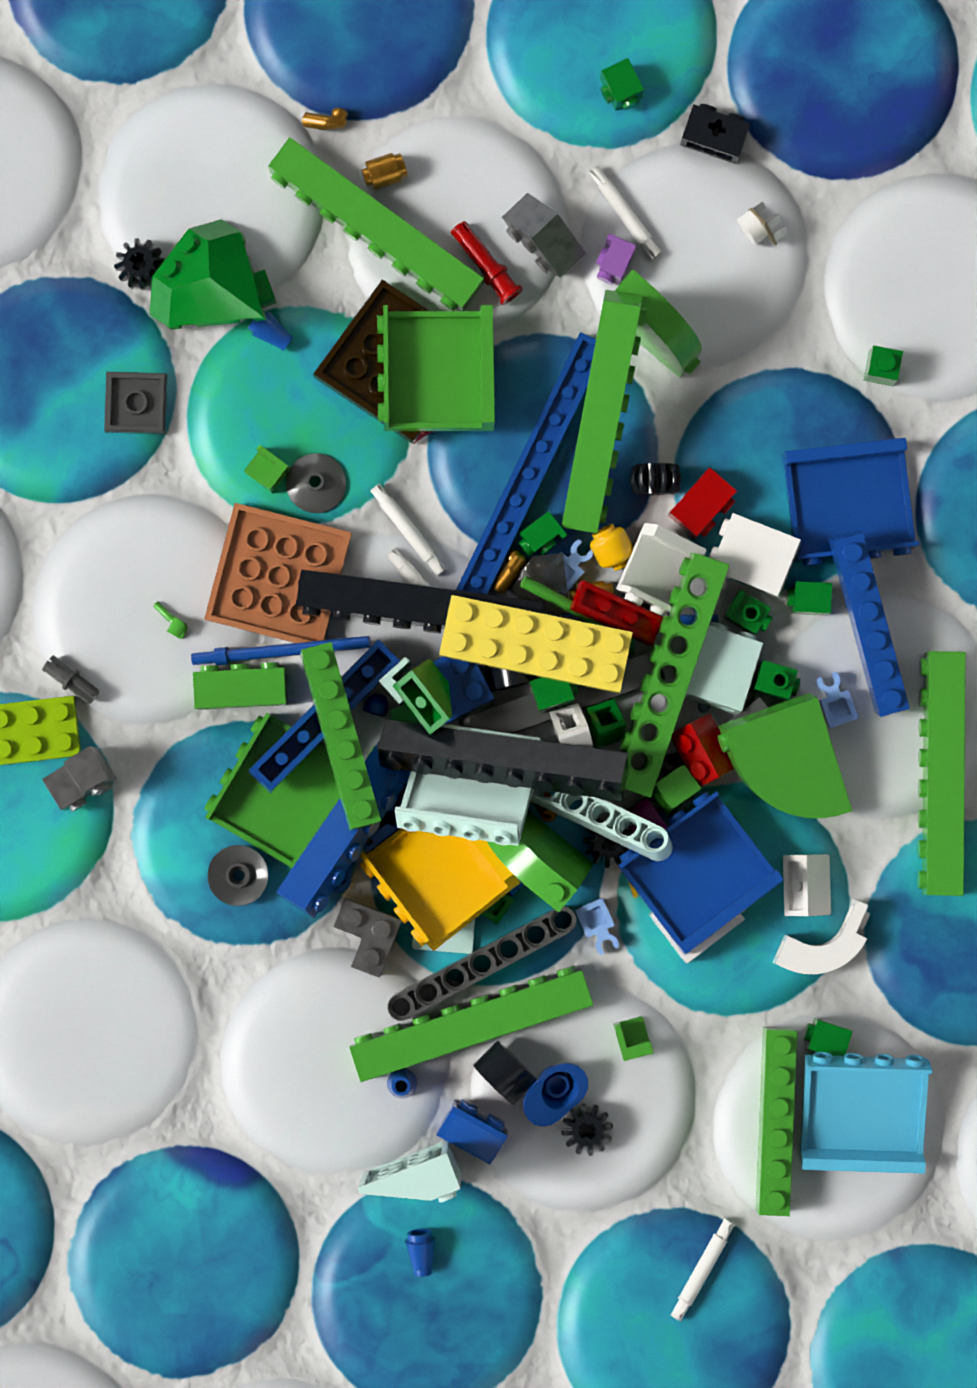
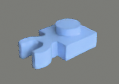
[542,540,593,595]
[816,672,859,729]
[575,897,619,955]

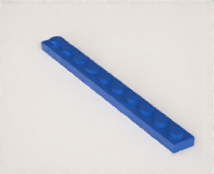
[456,332,596,595]

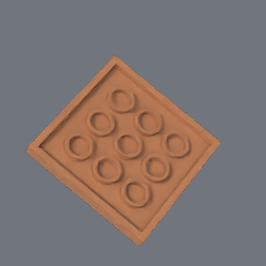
[204,503,352,643]

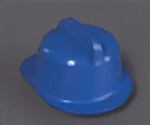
[523,1063,588,1127]

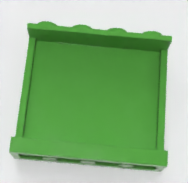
[377,305,495,431]
[204,712,340,869]

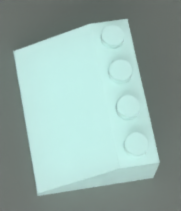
[358,1141,462,1202]

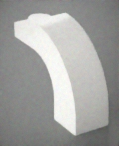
[772,900,870,974]

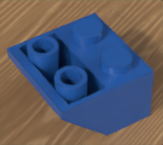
[436,1099,508,1165]

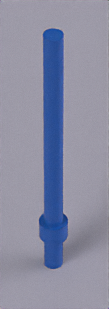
[191,636,371,666]

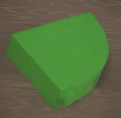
[614,270,702,378]
[717,693,852,818]
[487,810,594,912]

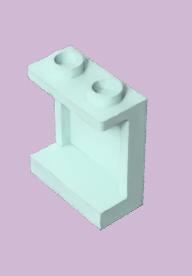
[685,622,763,715]

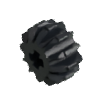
[114,238,165,290]
[630,463,681,495]
[583,817,633,868]
[561,1103,613,1156]

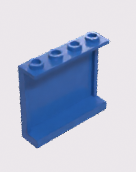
[782,438,919,566]
[617,791,784,955]

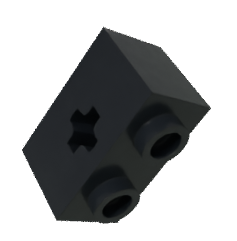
[680,104,751,164]

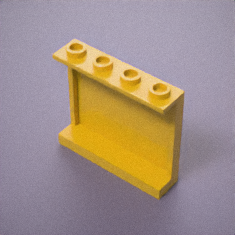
[360,828,521,951]

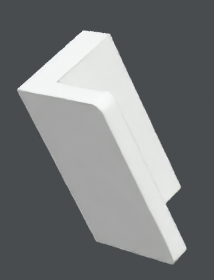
[783,854,831,916]

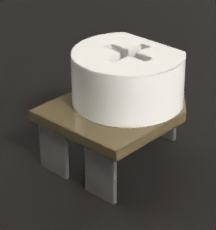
[737,201,788,246]

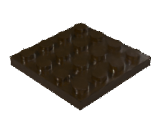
[313,279,429,444]

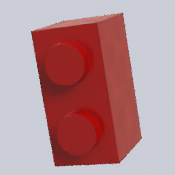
[668,467,737,539]
[671,713,734,787]

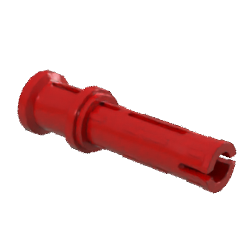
[450,221,523,306]

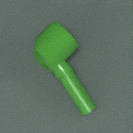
[153,601,188,639]

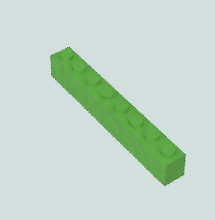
[268,137,484,311]
[561,290,647,533]
[917,651,966,896]
[349,965,593,1082]

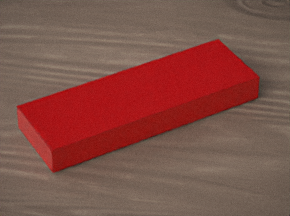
[570,580,663,646]

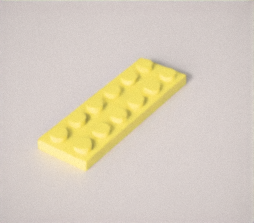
[439,595,633,693]

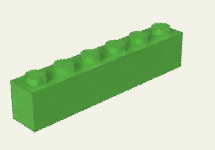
[300,642,381,831]
[755,1027,797,1217]

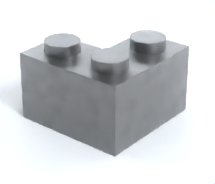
[502,193,586,278]
[42,746,117,812]
[334,898,402,978]

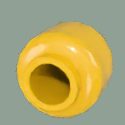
[590,524,634,571]

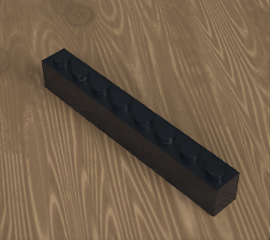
[296,569,544,634]
[377,719,628,801]

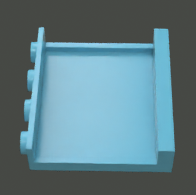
[799,1052,933,1174]

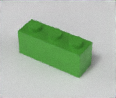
[193,662,288,710]

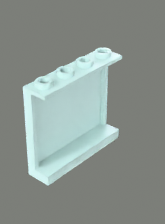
[395,723,541,846]

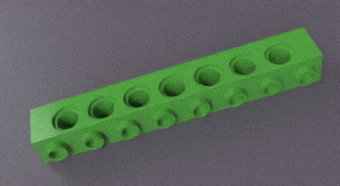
[620,553,729,798]

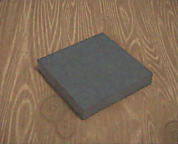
[104,372,168,435]

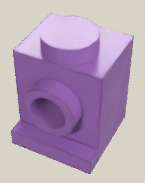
[596,233,636,285]

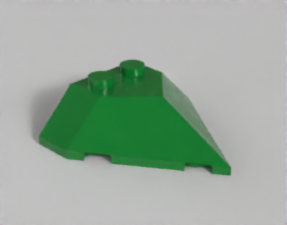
[149,219,266,330]

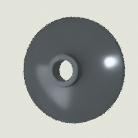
[286,453,346,514]
[207,845,269,906]

